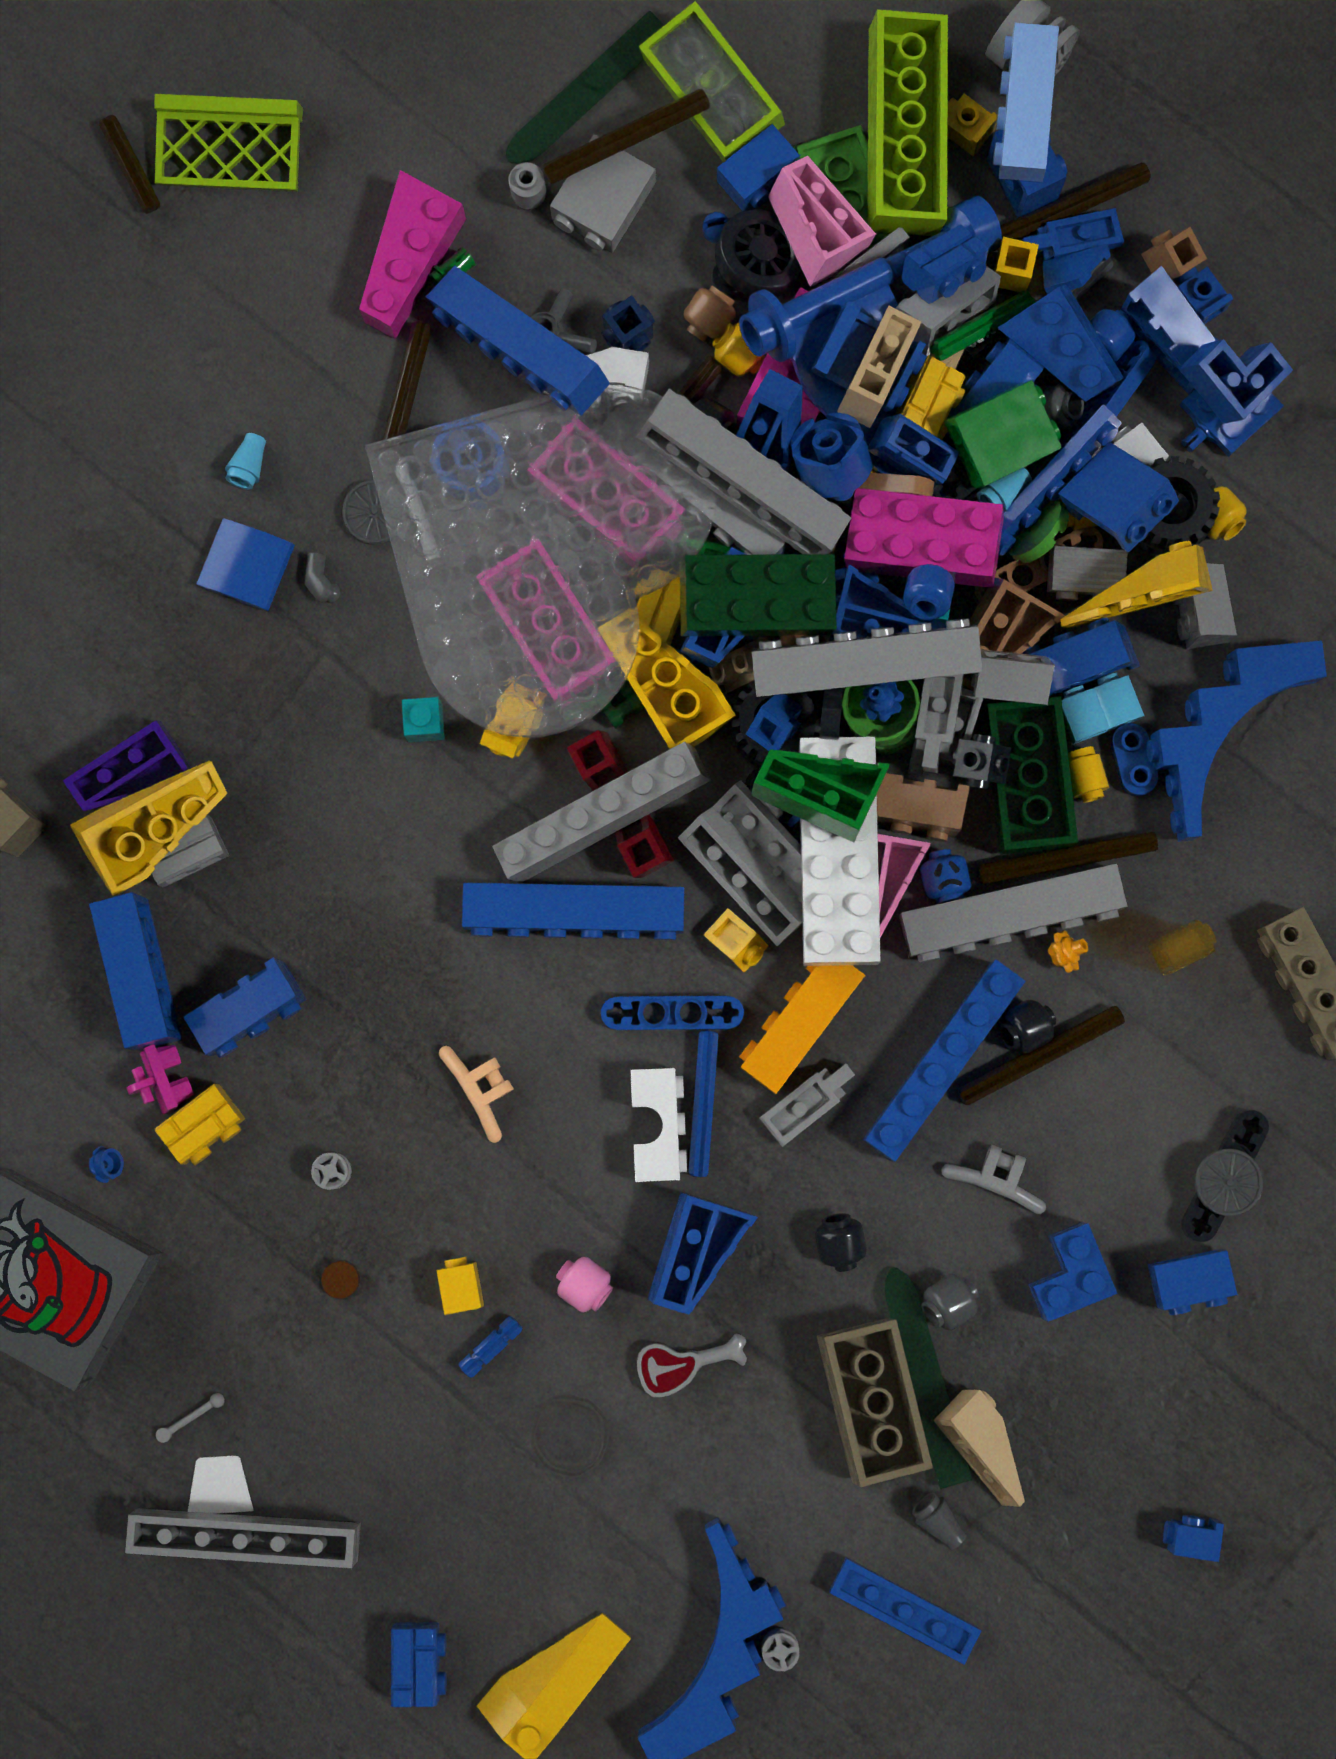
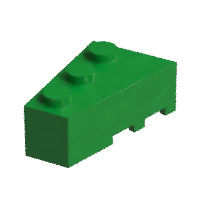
[751,749,890,843]

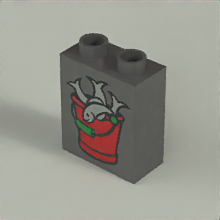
[0,1169,164,1391]

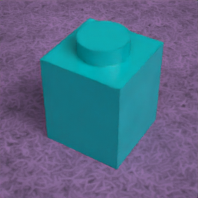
[402,697,445,742]

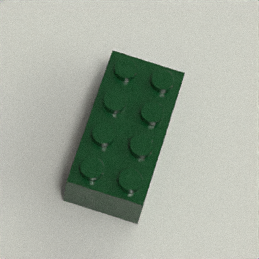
[679,554,837,636]
[983,697,1078,855]

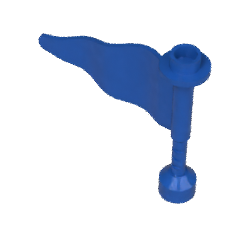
[739,196,1002,497]

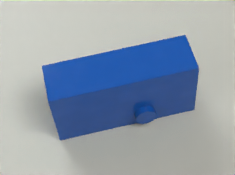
[89,892,183,1051]

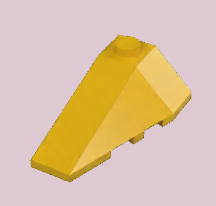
[1060,541,1213,628]
[597,610,736,749]
[70,760,227,896]
[477,1613,631,1759]

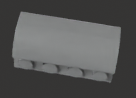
[678,780,803,946]

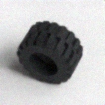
[1140,456,1220,555]
[731,680,822,767]

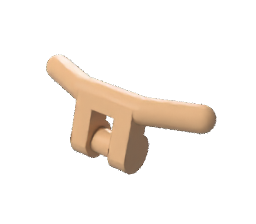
[439,1046,514,1143]

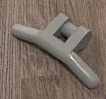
[941,1144,1046,1214]

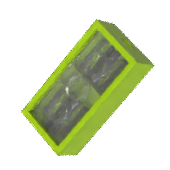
[639,1,785,162]

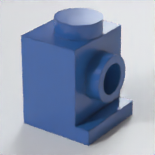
[1178,266,1234,324]
[746,694,803,751]
[1163,1515,1224,1562]

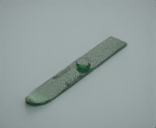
[505,11,664,164]
[885,1267,972,1489]

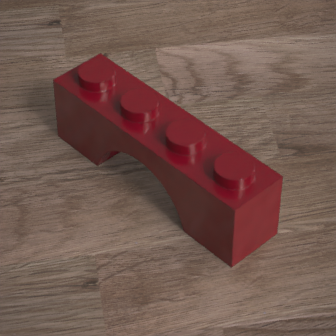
[566,730,674,878]

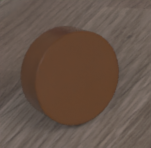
[321,1261,360,1299]

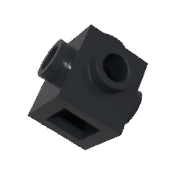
[952,734,1011,789]

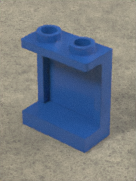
[810,301,927,413]
[1058,441,1179,552]

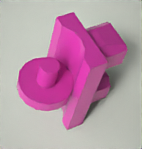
[126,1044,194,1115]

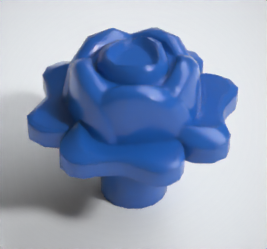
[860,682,904,722]

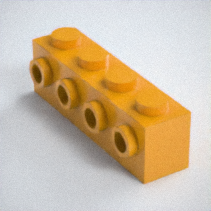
[739,965,865,1095]

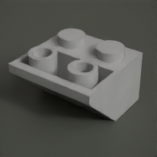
[1172,563,1237,649]

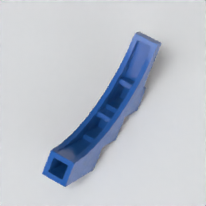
[1147,641,1327,842]
[638,1517,786,1759]

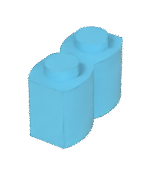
[1062,672,1144,744]

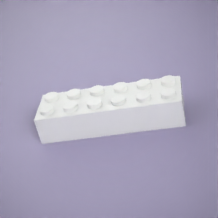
[799,736,881,966]

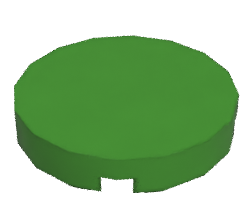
[1008,499,1069,563]

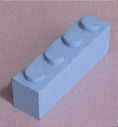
[993,23,1059,182]

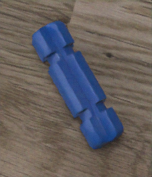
[459,1316,523,1378]

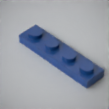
[829,1557,982,1665]

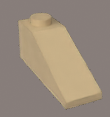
[837,306,921,428]
[934,1390,1025,1507]

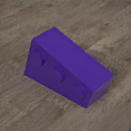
[62,720,192,811]

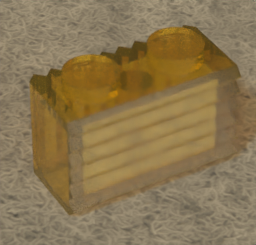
[1148,920,1217,976]

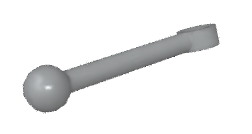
[156,1393,224,1443]

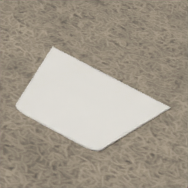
[188,1456,254,1514]

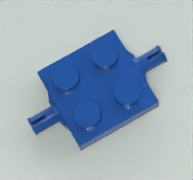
[1179,390,1284,457]

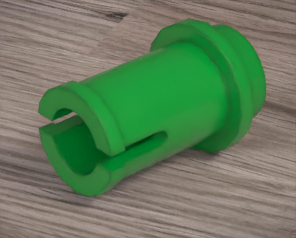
[429,247,476,286]

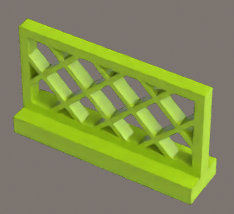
[154,94,303,192]

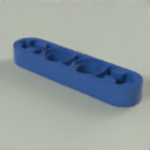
[1059,340,1157,451]
[601,996,744,1030]

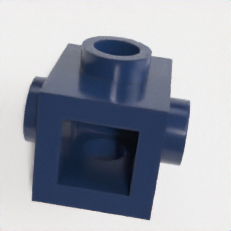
[601,295,655,352]

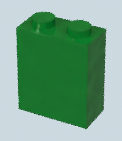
[944,380,1062,488]

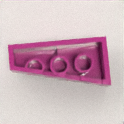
[359,170,466,339]

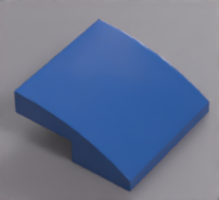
[197,518,295,611]

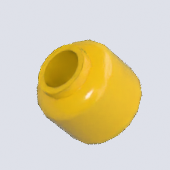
[712,322,766,377]
[1207,486,1247,541]

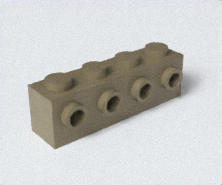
[1257,907,1336,1060]

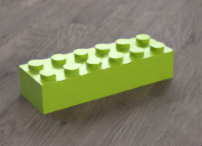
[867,9,948,236]

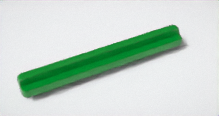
[930,291,1035,361]

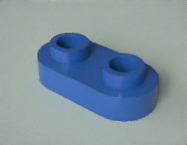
[1111,723,1158,796]

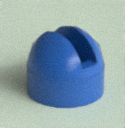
[702,212,729,243]

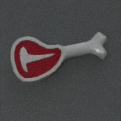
[637,1334,747,1398]

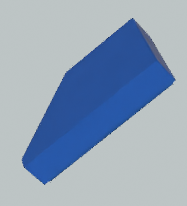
[1043,244,1111,294]

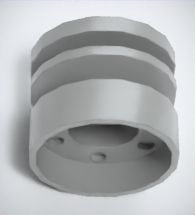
[985,0,1080,76]

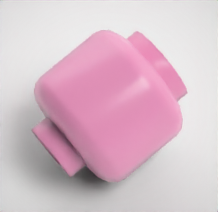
[556,1257,613,1313]

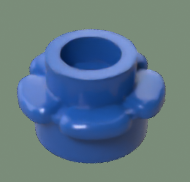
[89,1146,124,1183]

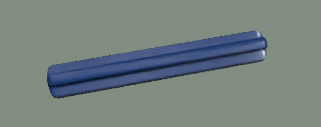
[689,1031,719,1177]

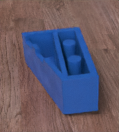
[736,369,803,479]

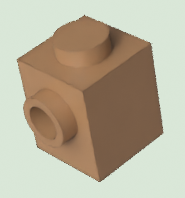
[1141,227,1207,279]

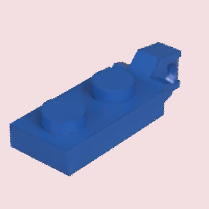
[1022,208,1124,261]

